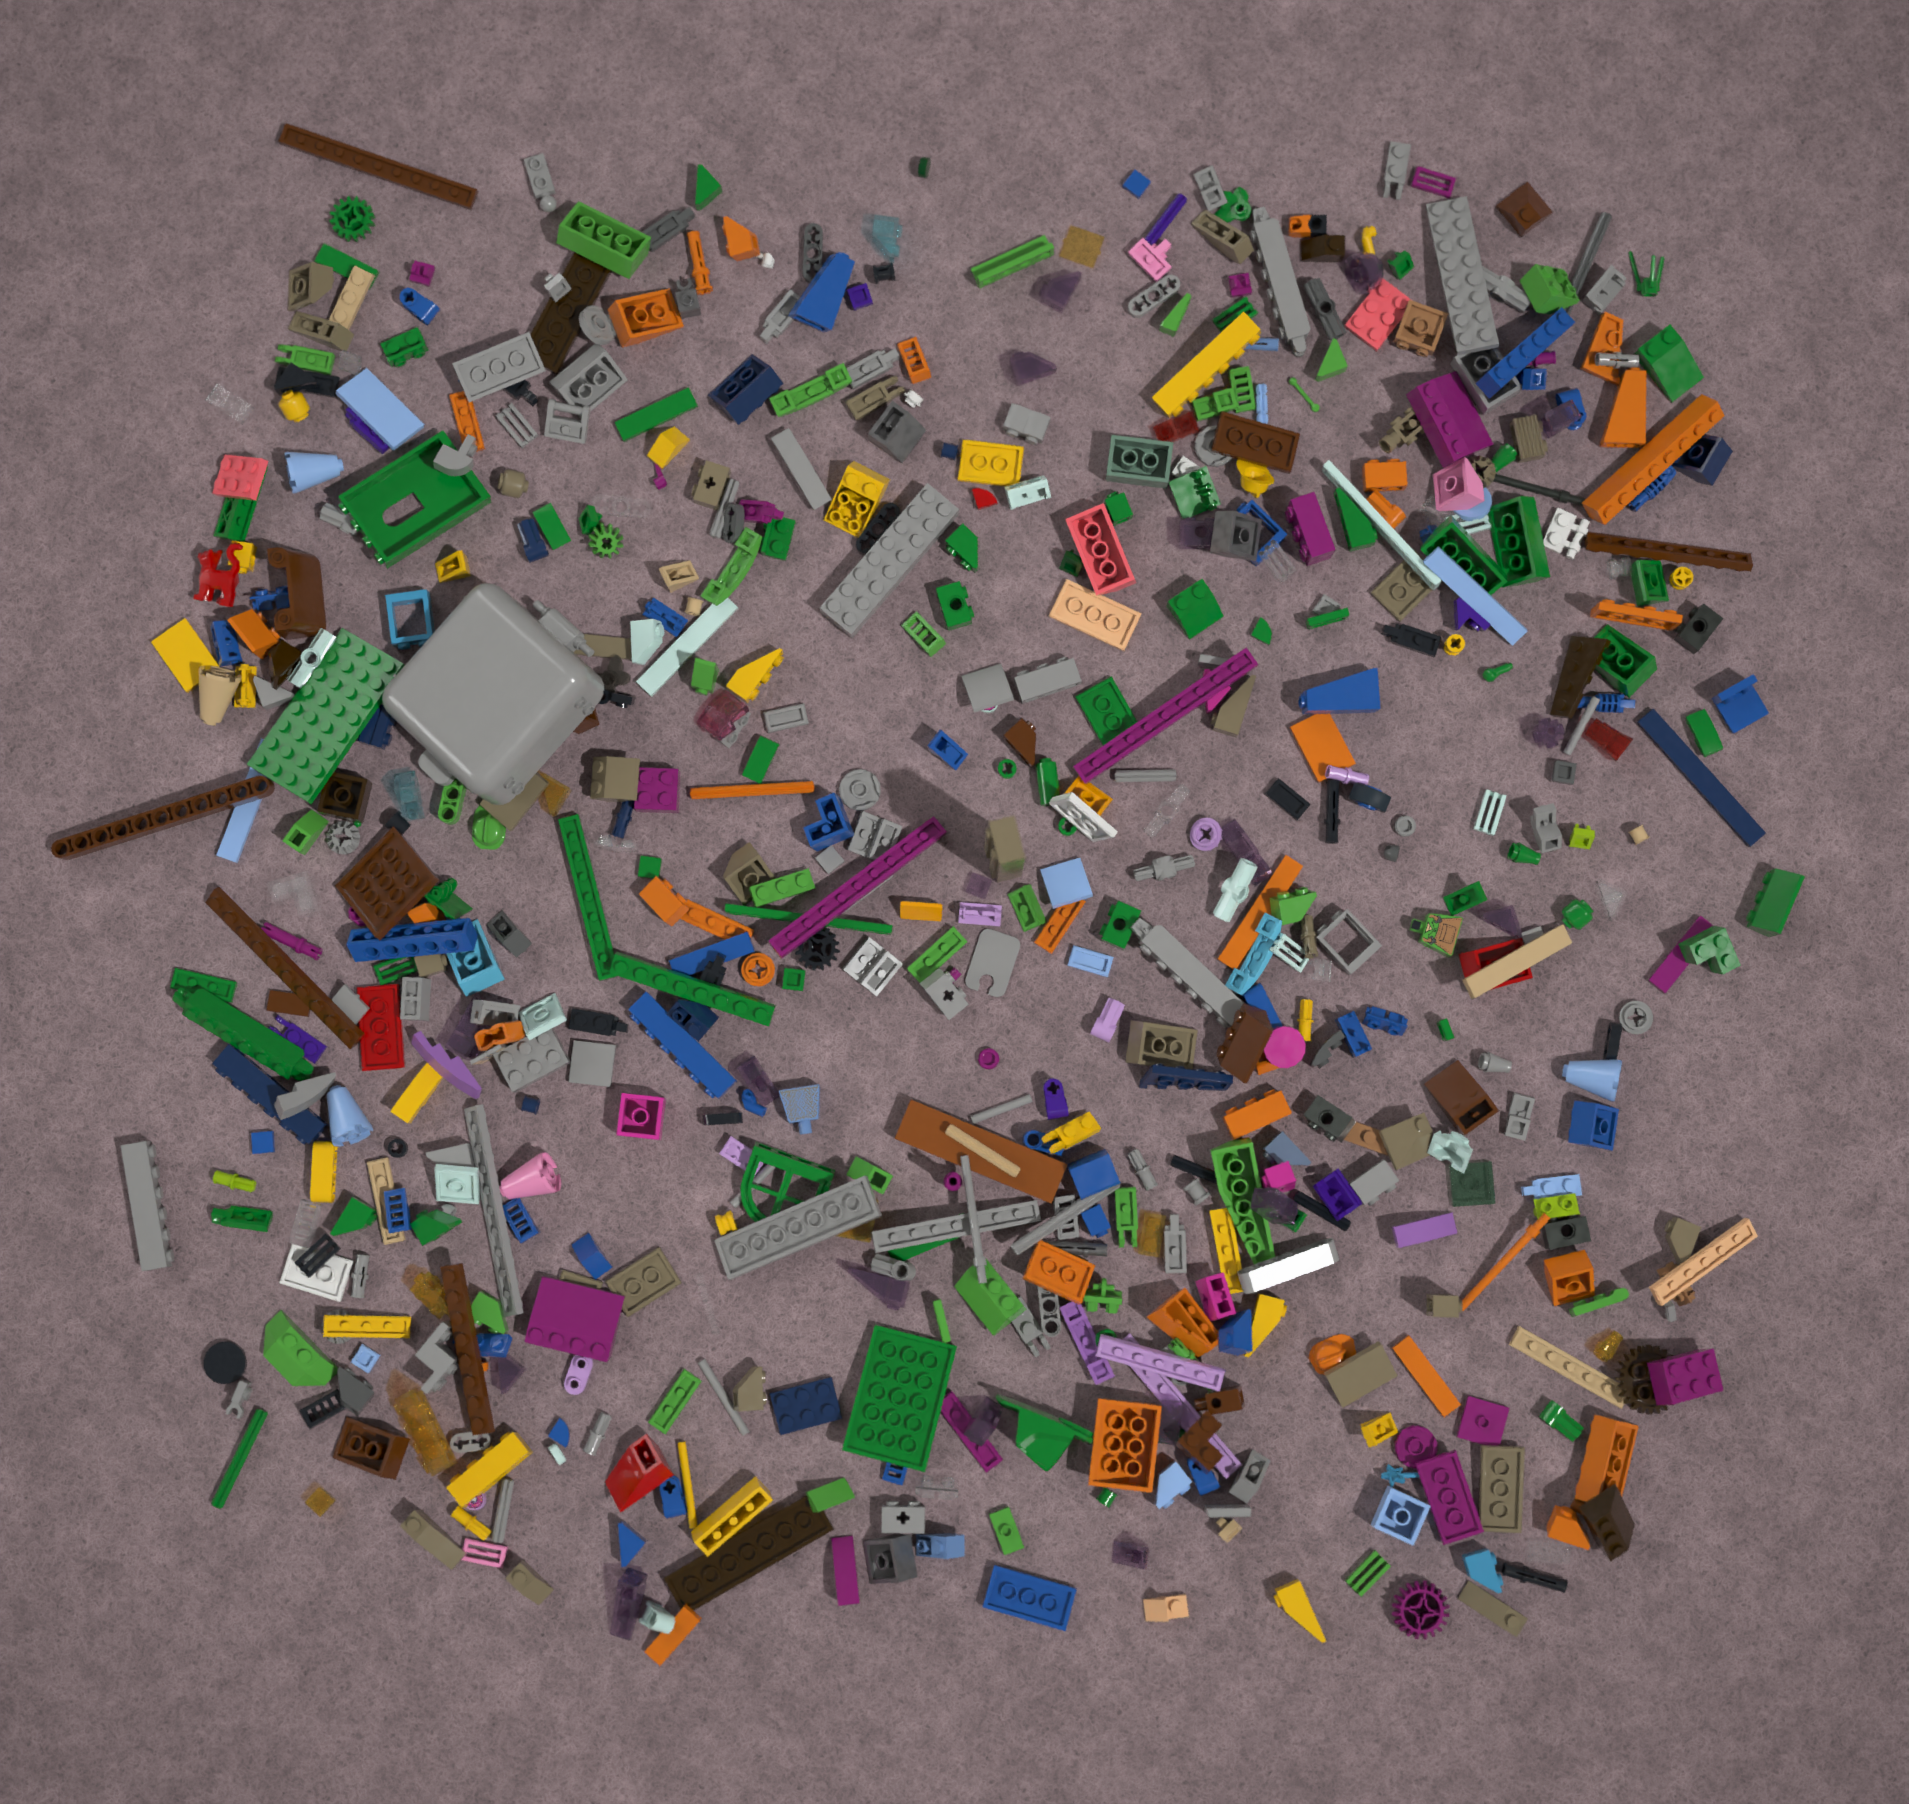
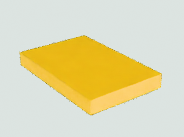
[958,440,1024,487]
[151,618,219,693]

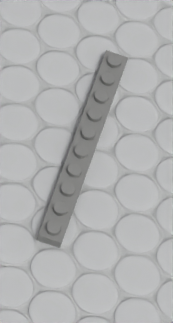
[464,1104,523,1317]

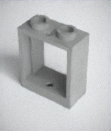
[1316,909,1382,975]

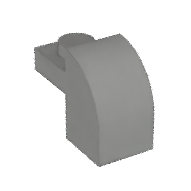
[433,434,478,476]
[1530,803,1562,854]

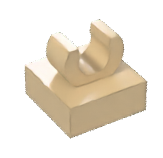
[1216,1517,1242,1543]

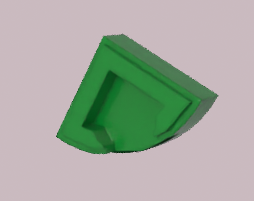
[1250,617,1272,646]

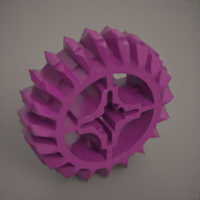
[1391,1580,1450,1640]

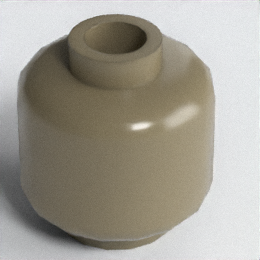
[497,469,529,498]

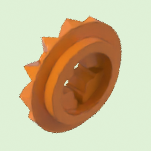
[741,953,775,987]

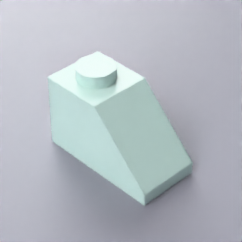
[630,619,664,665]

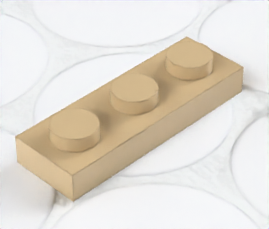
[329,265,375,330]

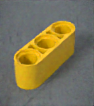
[310,1141,338,1203]

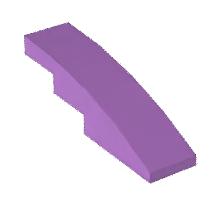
[411,1031,482,1099]

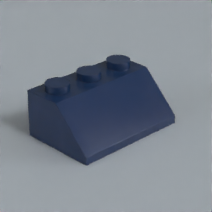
[708,354,784,425]

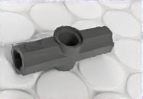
[1303,278,1346,341]

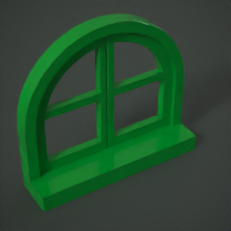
[741,1141,835,1222]

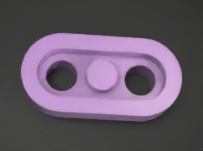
[564,1355,593,1395]

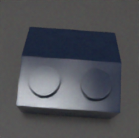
[1671,434,1733,486]

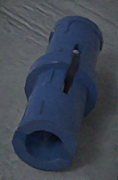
[611,801,635,839]

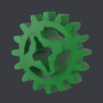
[330,196,376,242]

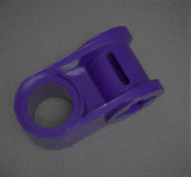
[1043,1078,1069,1120]

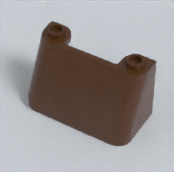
[267,547,326,640]

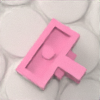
[1128,238,1172,282]

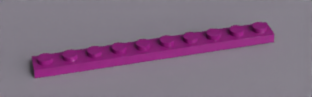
[1073,647,1259,784]
[768,816,947,959]

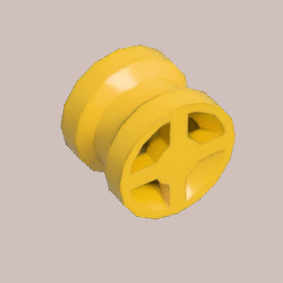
[1669,567,1693,590]
[715,1210,738,1235]

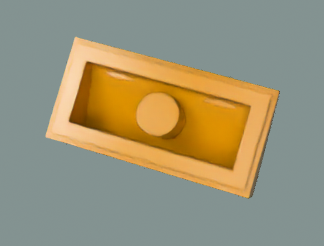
[900,901,943,921]

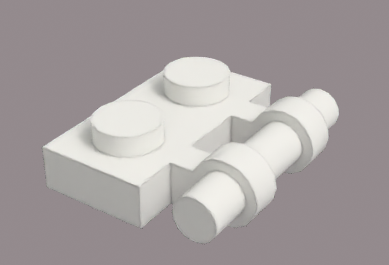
[1543,508,1590,560]

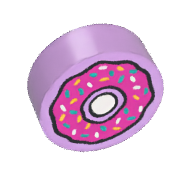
[467,1493,486,1510]

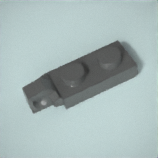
[642,207,696,252]

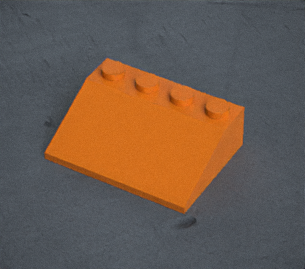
[1088,1398,1162,1493]

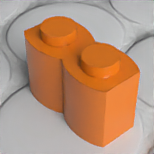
[474,1020,525,1051]

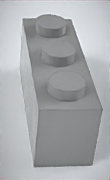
[1014,657,1082,704]

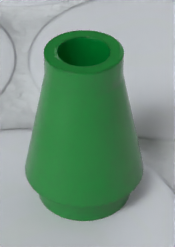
[1491,443,1518,473]
[1508,842,1541,865]

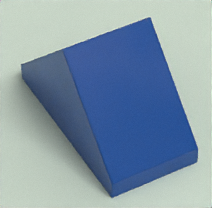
[572,1233,613,1280]
[618,1521,648,1567]

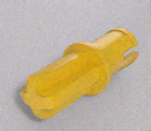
[1297,999,1314,1041]
[451,1505,491,1541]

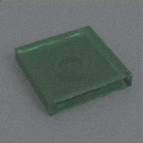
[1449,1162,1496,1207]

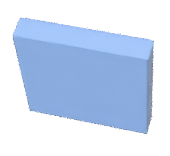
[1040,858,1093,909]

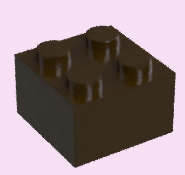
[317,772,372,824]

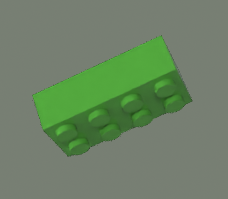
[556,201,651,279]

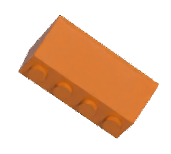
[1575,1415,1639,1502]

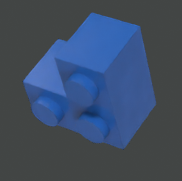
[803,793,854,852]

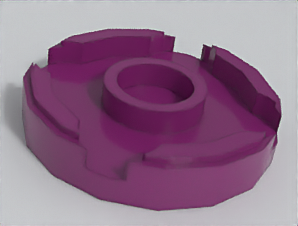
[1394,1425,1438,1469]

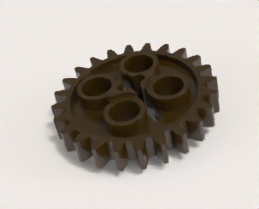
[1614,1345,1673,1415]

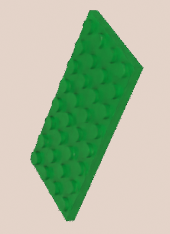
[247,628,405,804]

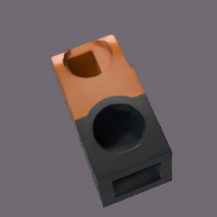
[1289,215,1327,238]

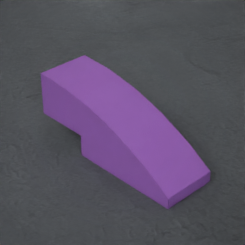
[1392,1213,1457,1248]

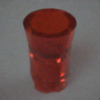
[1585,718,1634,762]

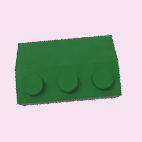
[1746,868,1805,938]

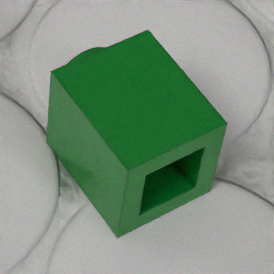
[1104,492,1133,526]

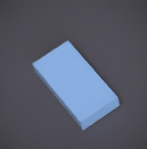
[1067,945,1114,978]

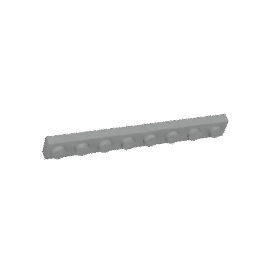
[871,1200,1041,1253]

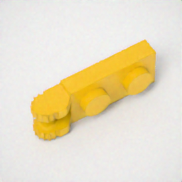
[1041,1111,1101,1154]

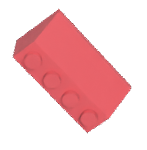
[1065,503,1136,596]

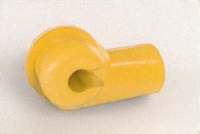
[1361,226,1377,256]

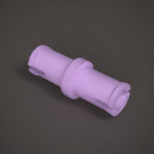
[1325,765,1369,785]

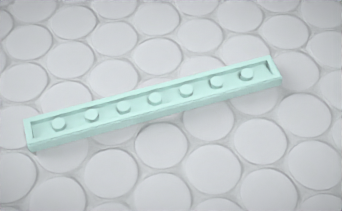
[1322,460,1442,590]

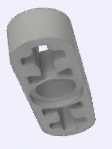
[1128,275,1180,318]

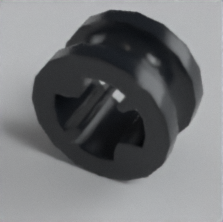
[388,1139,408,1158]

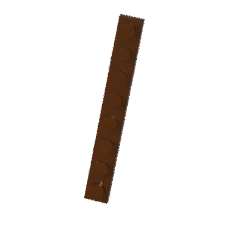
[1585,532,1753,572]
[440,1263,495,1435]

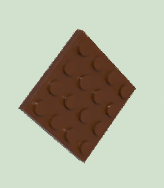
[335,826,439,940]

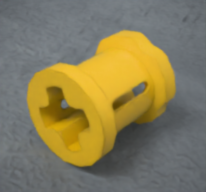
[1444,634,1465,656]

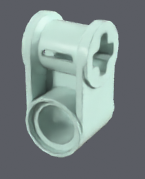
[639,1601,675,1634]

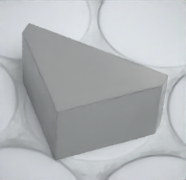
[253,676,295,710]

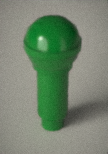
[1483,663,1513,682]

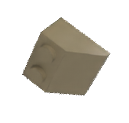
[590,756,640,802]

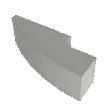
[274,1072,336,1120]

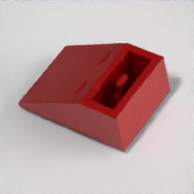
[605,1434,674,1513]

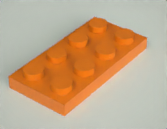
[1590,599,1683,631]

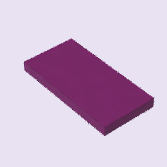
[1415,1449,1484,1545]

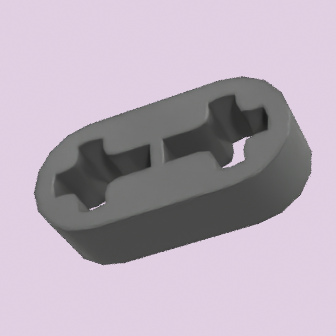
[723,503,745,543]

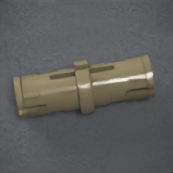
[1300,915,1318,959]

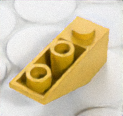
[726,648,784,703]

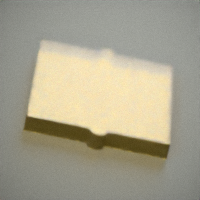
[1060,225,1105,268]

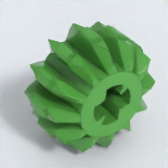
[588,523,624,559]

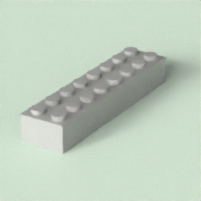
[820,483,959,638]

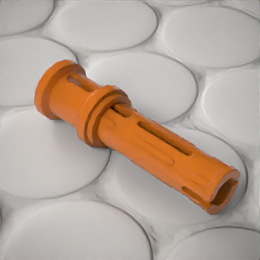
[687,231,713,295]

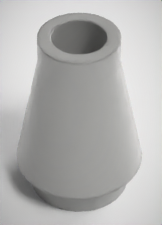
[1478,1052,1512,1073]

